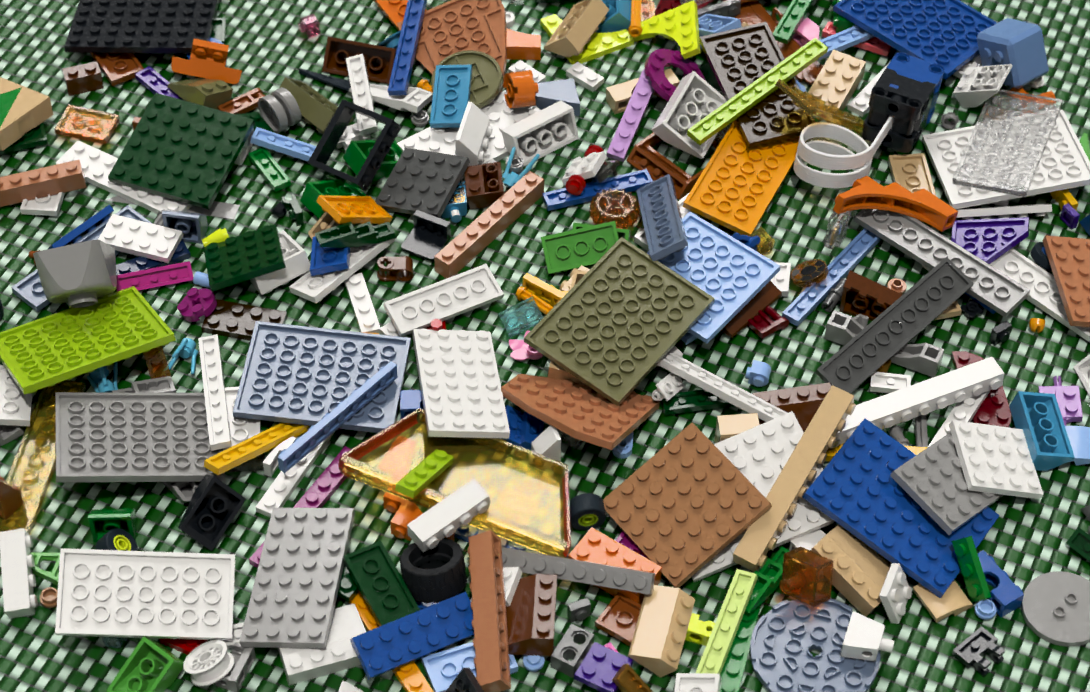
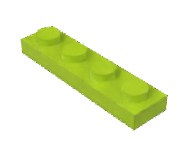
[395,449,454,498]

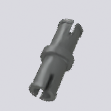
[821,278,846,312]

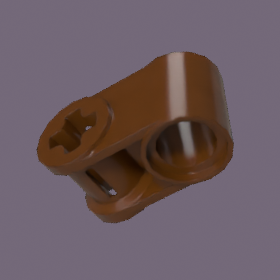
[377,256,413,282]

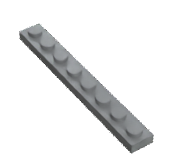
[502,547,655,595]

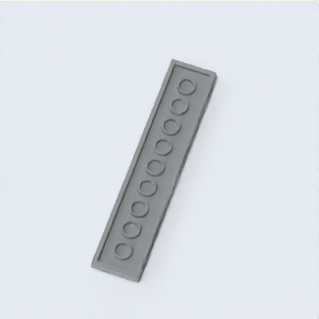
[854,209,1030,317]

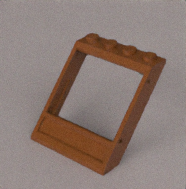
[626,127,728,199]

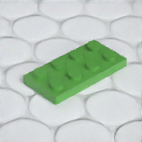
[541,221,619,275]

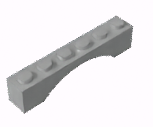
[825,310,944,378]

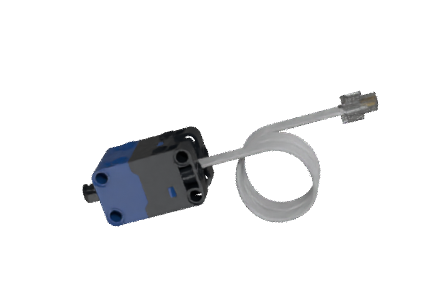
[794,52,945,250]

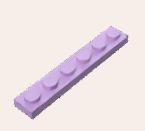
[606,69,654,162]

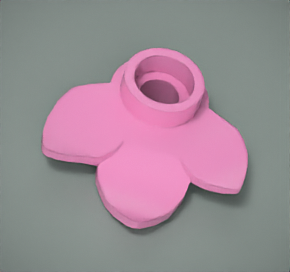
[509,330,543,361]

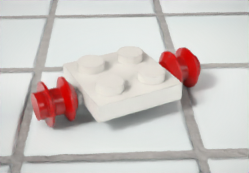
[562,145,607,195]

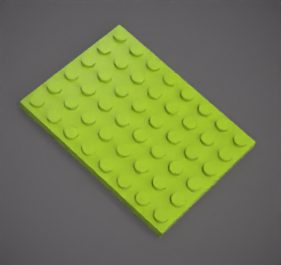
[0,286,176,395]

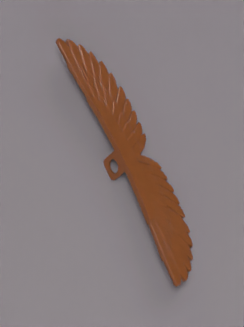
[721,0,823,85]

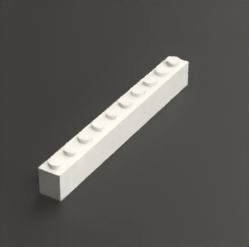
[833,357,1004,448]

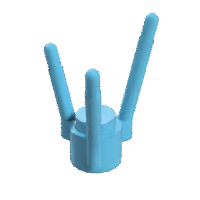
[502,147,540,188]
[160,338,198,377]
[87,362,118,393]

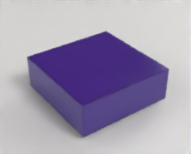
[1060,203,1080,230]

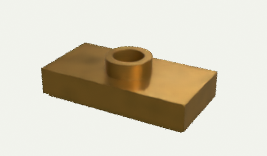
[612,664,653,692]

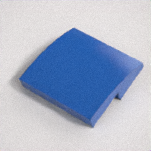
[499,405,544,450]

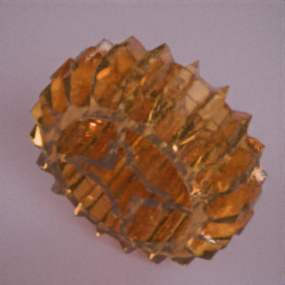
[590,187,640,229]

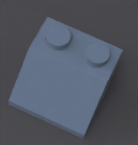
[162,210,208,244]

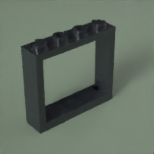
[308,99,401,191]

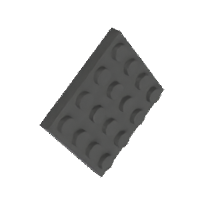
[375,148,470,218]

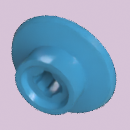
[378,30,401,49]

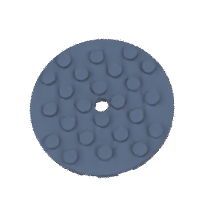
[750,596,880,692]

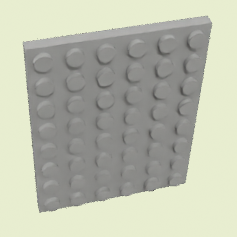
[55,392,225,482]

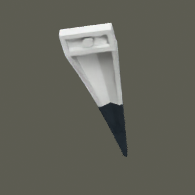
[299,69,433,113]

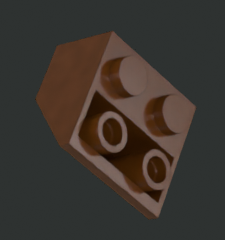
[464,162,504,210]

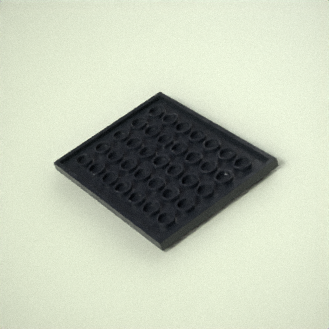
[64,0,220,54]

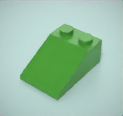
[106,636,184,692]

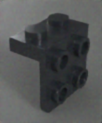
[401,210,451,261]

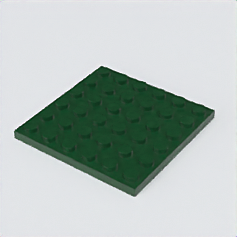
[108,93,255,210]

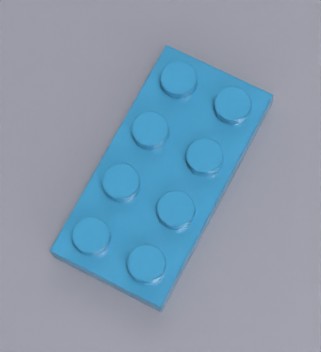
[430,65,473,128]

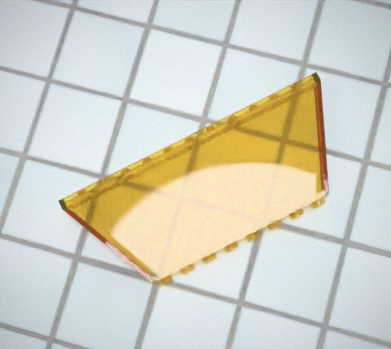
[339,408,571,558]

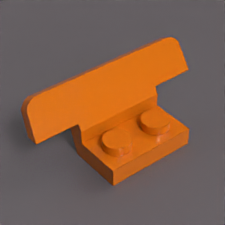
[171,38,242,84]

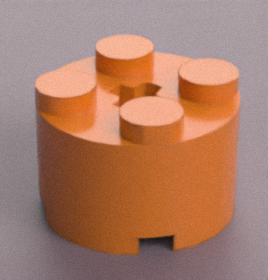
[503,70,538,108]

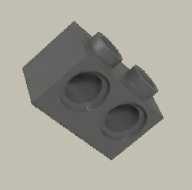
[551,624,594,678]

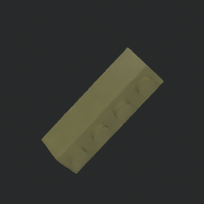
[279,77,354,134]

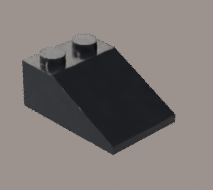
[178,474,246,551]

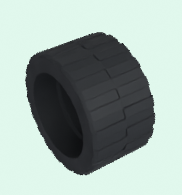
[400,538,467,603]

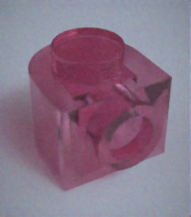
[298,14,320,38]

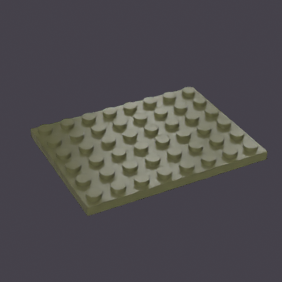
[524,237,715,406]

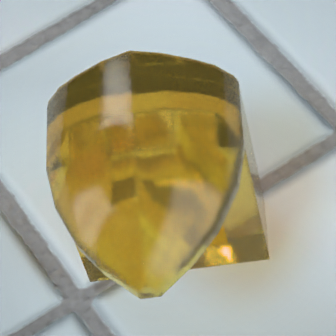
[749,227,775,255]

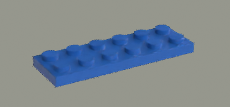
[350,592,474,680]

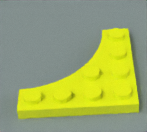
[633,0,701,59]
[540,14,634,65]

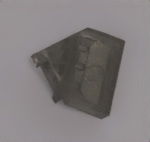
[585,160,620,183]

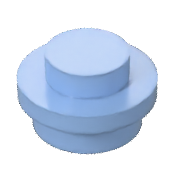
[975,599,996,620]
[523,655,545,672]

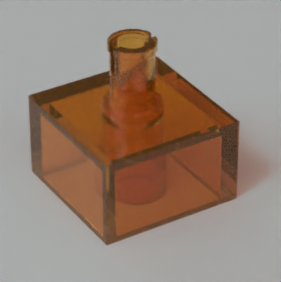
[780,546,833,607]

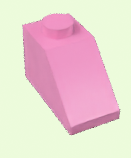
[792,18,819,47]

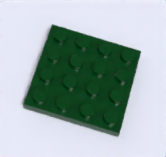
[203,224,286,291]

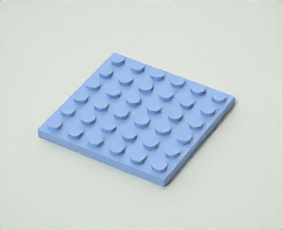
[647,212,780,344]

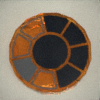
[791,259,829,287]

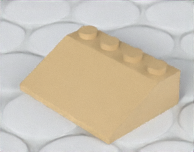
[805,524,892,617]

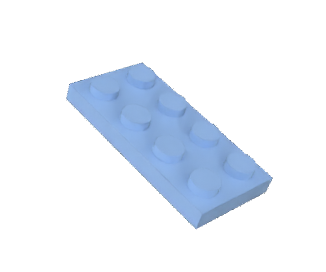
[422,642,518,692]

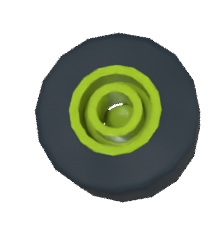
[567,493,606,531]

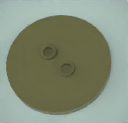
[431,50,503,109]

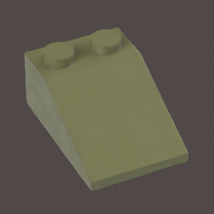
[168,78,233,110]

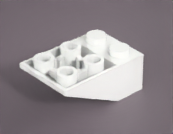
[953,64,1013,108]

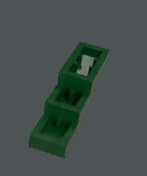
[315,221,396,248]

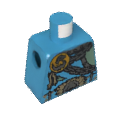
[441,181,467,223]

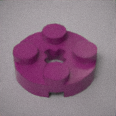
[177,288,217,322]

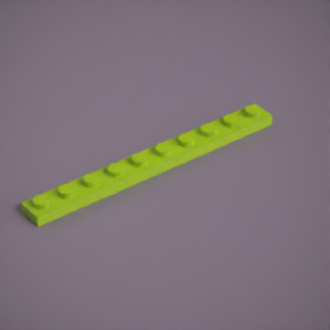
[687,38,828,145]

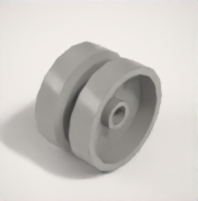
[258,87,302,134]

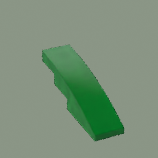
[745,546,800,614]

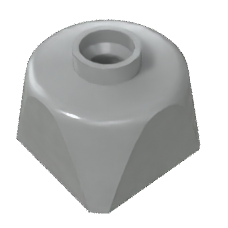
[33,240,117,308]

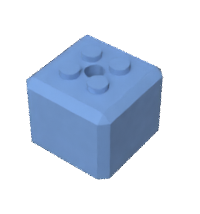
[977,18,1049,89]

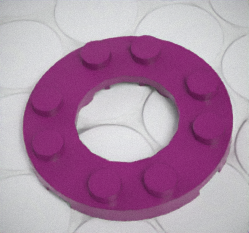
[644,49,707,101]

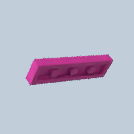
[116,261,193,292]

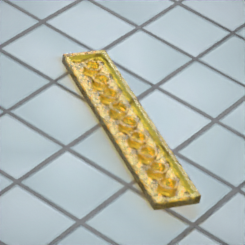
[0,380,86,535]

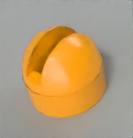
[1029,318,1045,333]

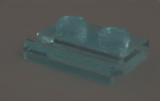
[498,296,543,338]

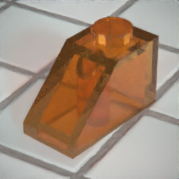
[143,346,172,379]

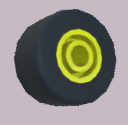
[96,528,138,551]

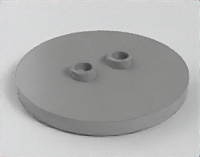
[1021,571,1090,647]

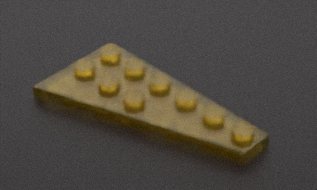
[775,79,864,134]

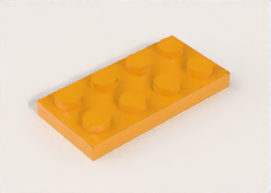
[316,195,393,224]

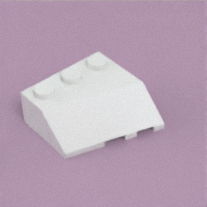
[250,230,310,295]

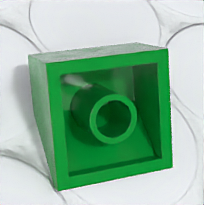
[88,508,137,542]

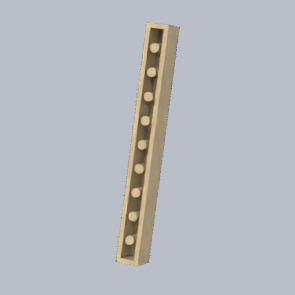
[733,385,856,572]

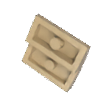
[913,580,973,623]

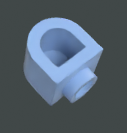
[745,360,771,387]

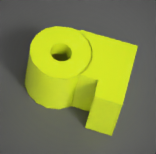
[685,613,715,646]

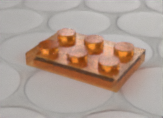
[54,104,120,145]

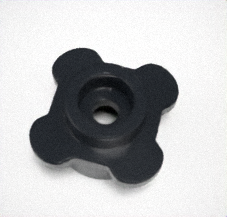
[961,300,984,319]

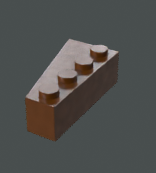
[839,270,902,321]

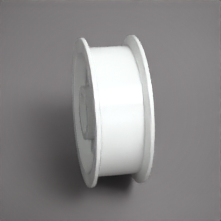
[183,640,235,686]

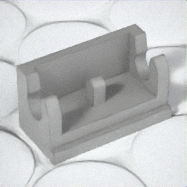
[215,643,256,692]

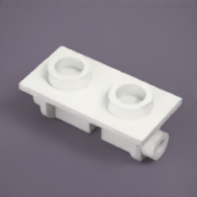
[652,372,685,401]

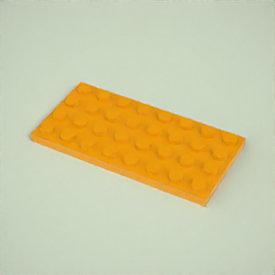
[683,120,807,237]

